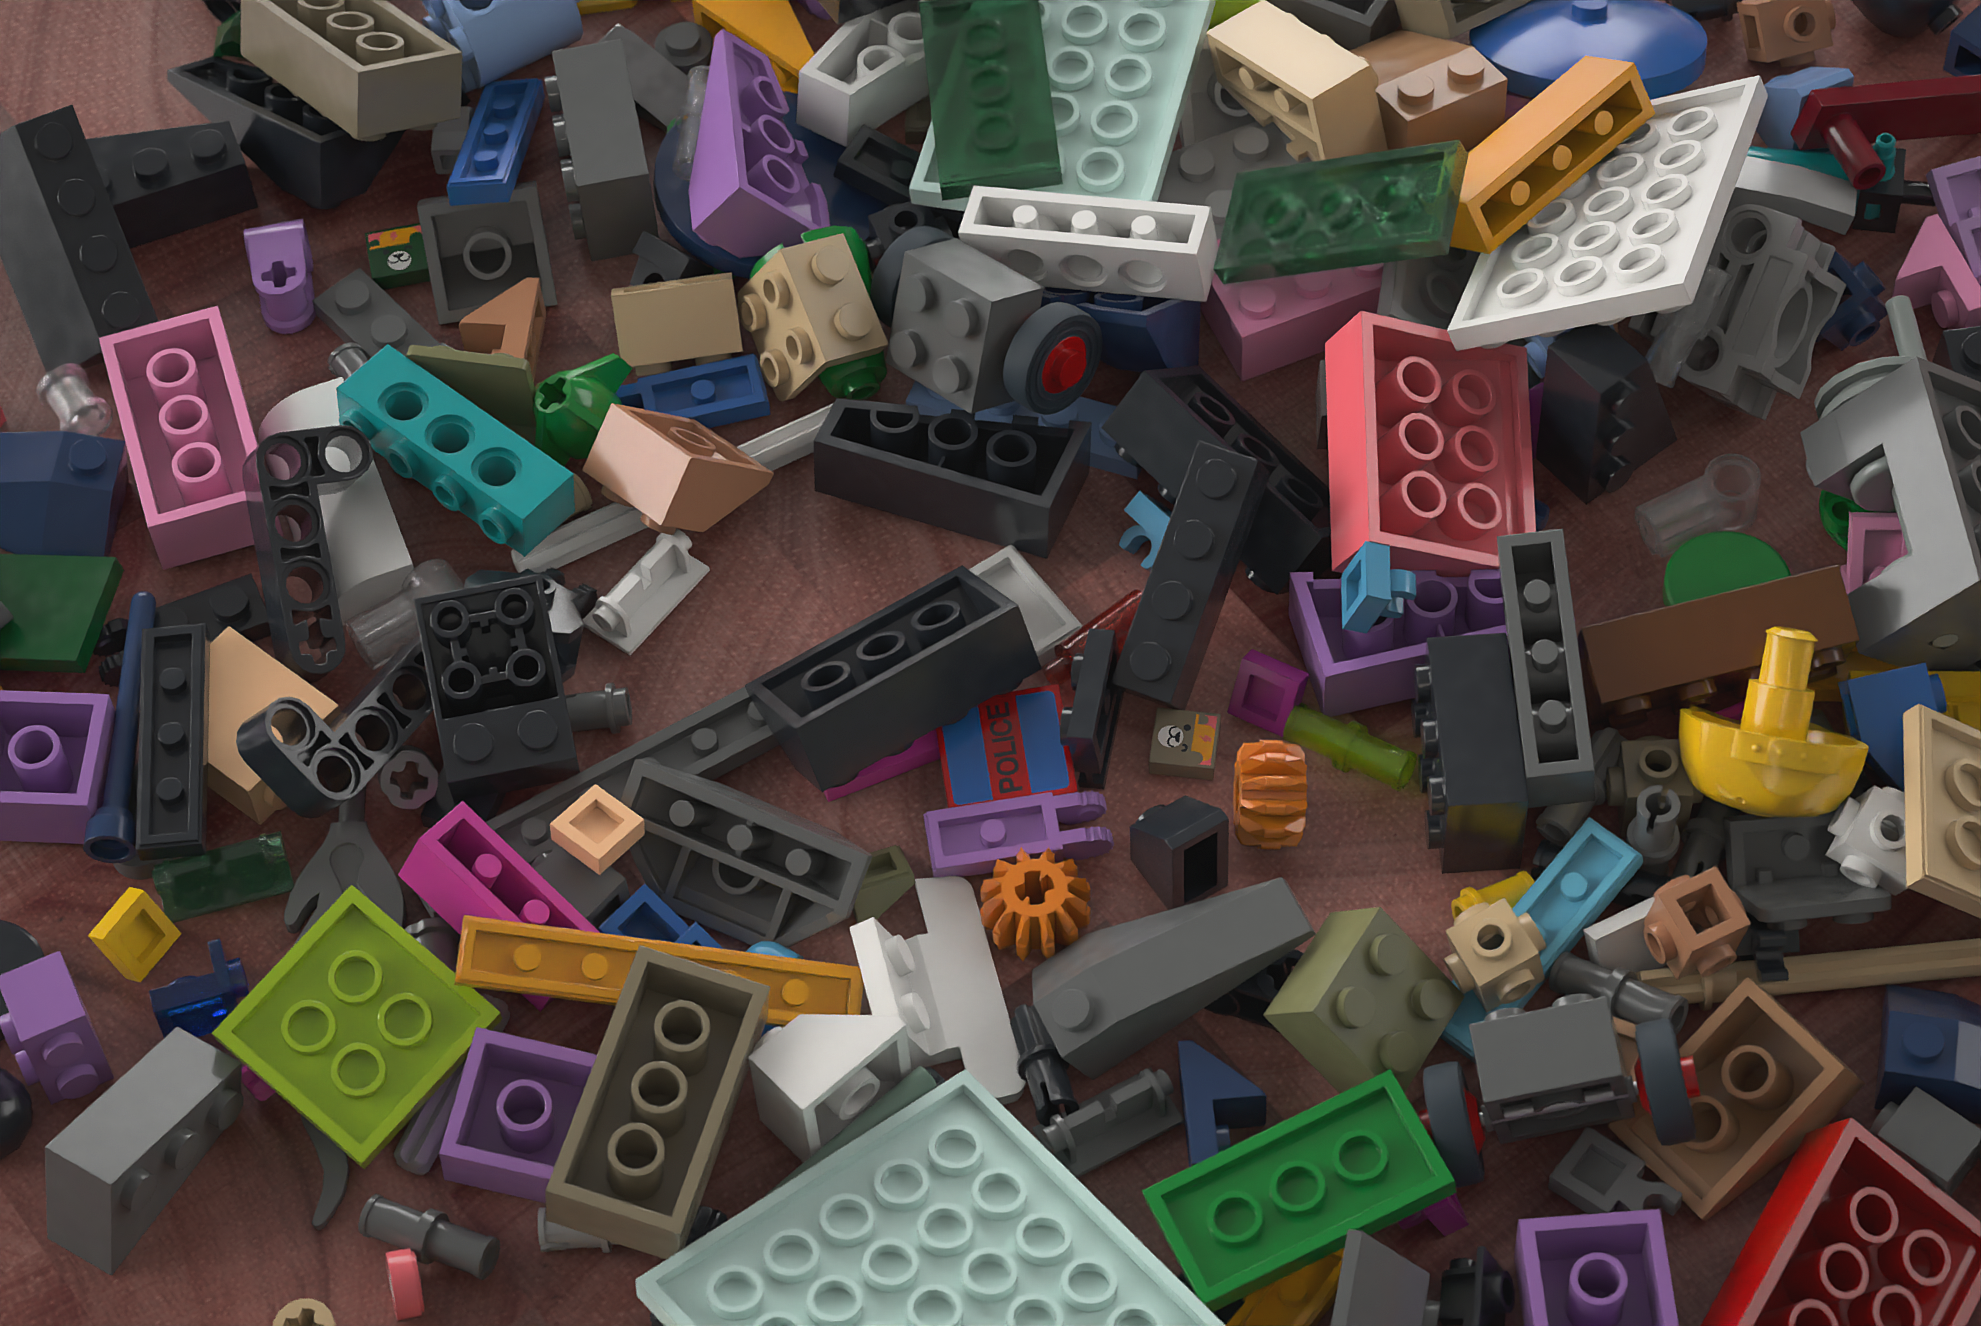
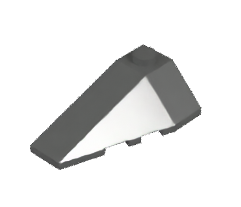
[1032,877,1317,1080]

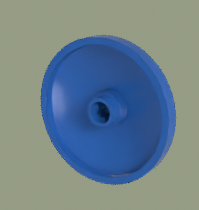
[1469,0,1707,100]

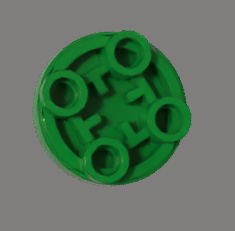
[1663,531,1791,607]

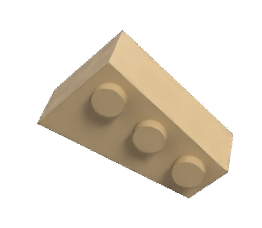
[1206,0,1390,197]

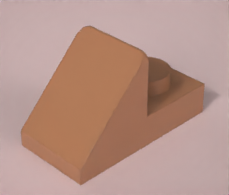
[459,277,546,382]

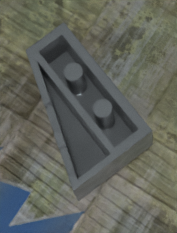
[45,1027,244,1276]

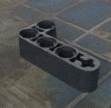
[242,425,373,684]
[236,636,434,819]

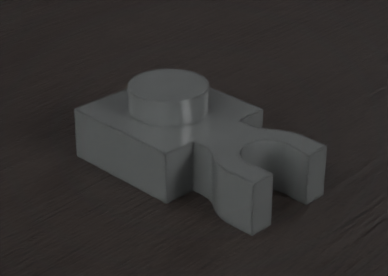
[1548,1126,1683,1216]

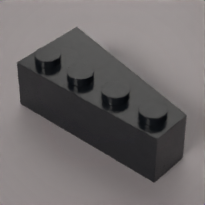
[86,121,258,249]
[813,398,1092,559]

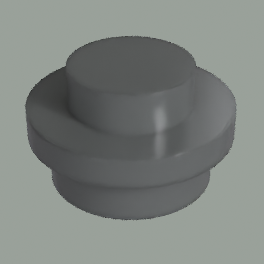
[655,22,713,76]

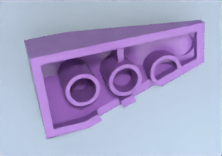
[689,29,830,258]

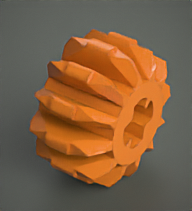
[1232,740,1308,850]
[980,847,1091,962]

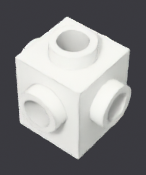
[1826,786,1908,895]

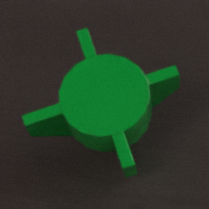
[532,353,633,467]

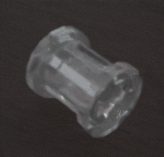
[36,363,113,436]

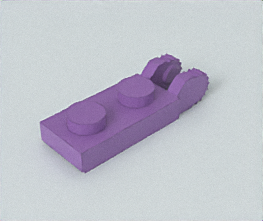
[923,790,1114,877]

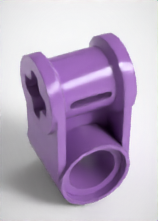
[244,219,316,334]

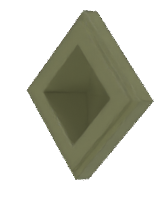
[852,845,916,924]

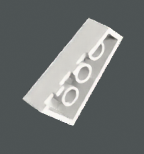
[796,0,971,147]

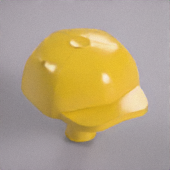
[1679,626,1869,817]

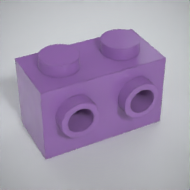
[0,951,114,1105]

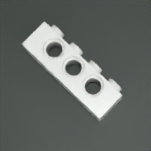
[958,186,1220,302]

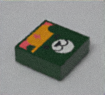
[365,223,431,290]

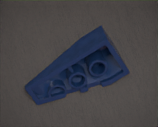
[1040,286,1201,377]

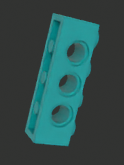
[336,344,575,557]

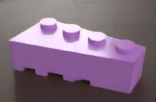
[1288,569,1575,718]

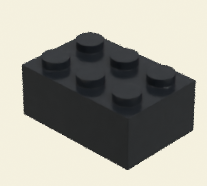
[1411,633,1529,874]

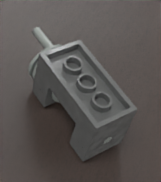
[1800,295,1981,671]

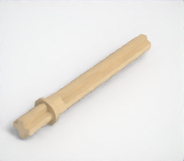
[1636,938,1981,1011]

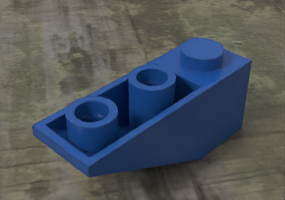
[1838,662,1947,793]

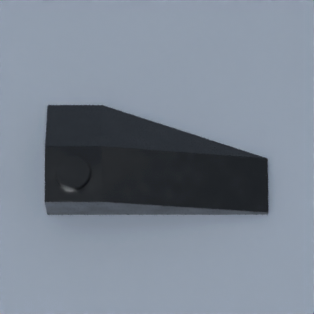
[167,56,407,209]

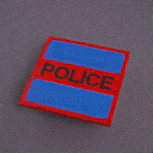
[936,684,1078,808]

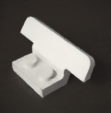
[849,876,1026,1105]

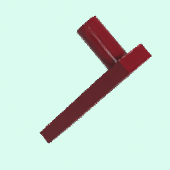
[1790,74,1981,190]

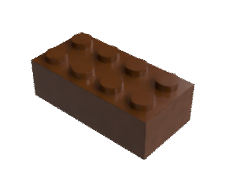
[1577,564,1860,730]

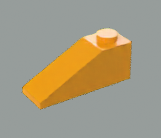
[692,0,815,93]

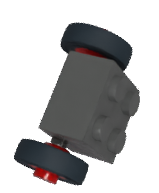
[870,226,1103,415]
[1419,994,1701,1188]

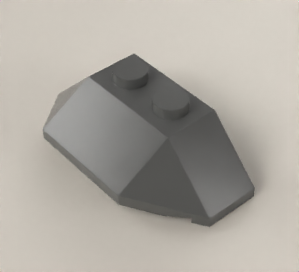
[620,759,872,948]

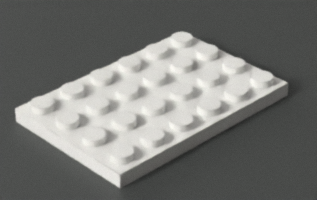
[1447,75,1768,351]

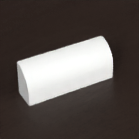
[259,377,422,625]

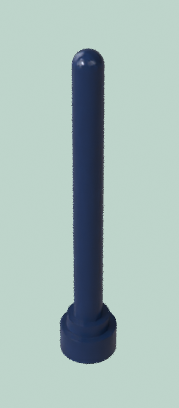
[83,591,156,863]

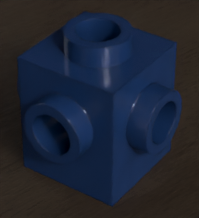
[1815,250,1888,351]

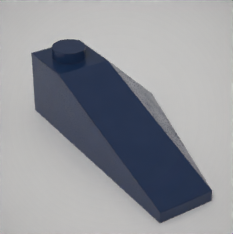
[0,431,129,557]
[1874,984,1981,1124]

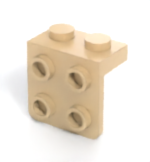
[738,233,889,401]

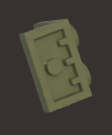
[406,345,536,446]

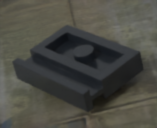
[1060,628,1124,789]

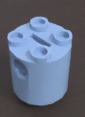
[422,0,583,93]

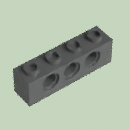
[1497,529,1595,808]

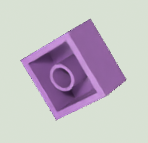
[0,690,115,844]
[439,1027,597,1203]
[1514,1209,1679,1326]

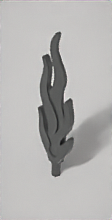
[284,784,406,1230]

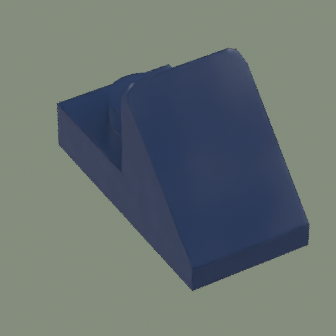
[1178,1040,1267,1167]

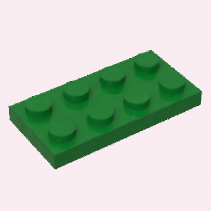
[1142,1069,1457,1313]

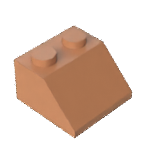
[582,403,774,535]

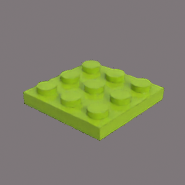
[212,885,503,1169]

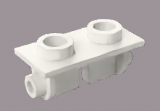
[583,529,710,655]

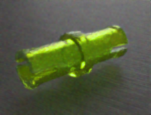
[1283,702,1417,792]

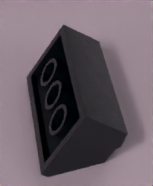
[0,104,159,382]
[1101,365,1332,595]
[744,565,1042,792]

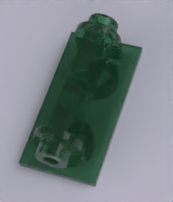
[152,831,294,923]

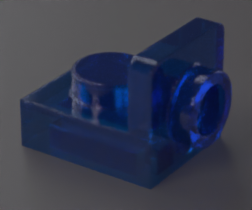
[149,938,250,1038]

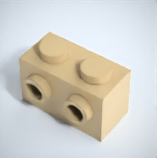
[611,272,743,375]

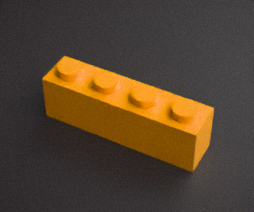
[1419,56,1656,254]

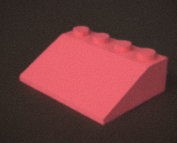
[1325,311,1536,577]

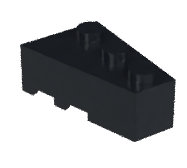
[1536,323,1678,505]

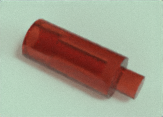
[1042,589,1143,687]

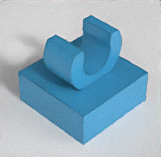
[1119,491,1172,572]
[1341,541,1416,634]

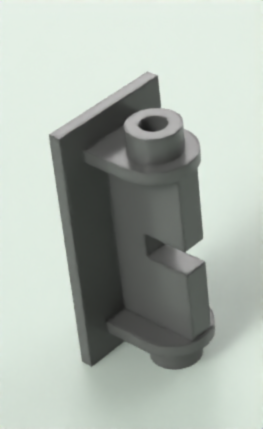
[1032,1067,1184,1178]

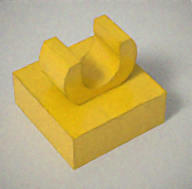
[88,887,182,983]

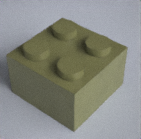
[1263,907,1465,1093]

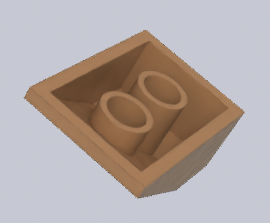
[1349,29,1508,175]
[1607,976,1865,1221]

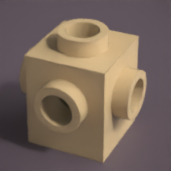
[1443,898,1547,1012]

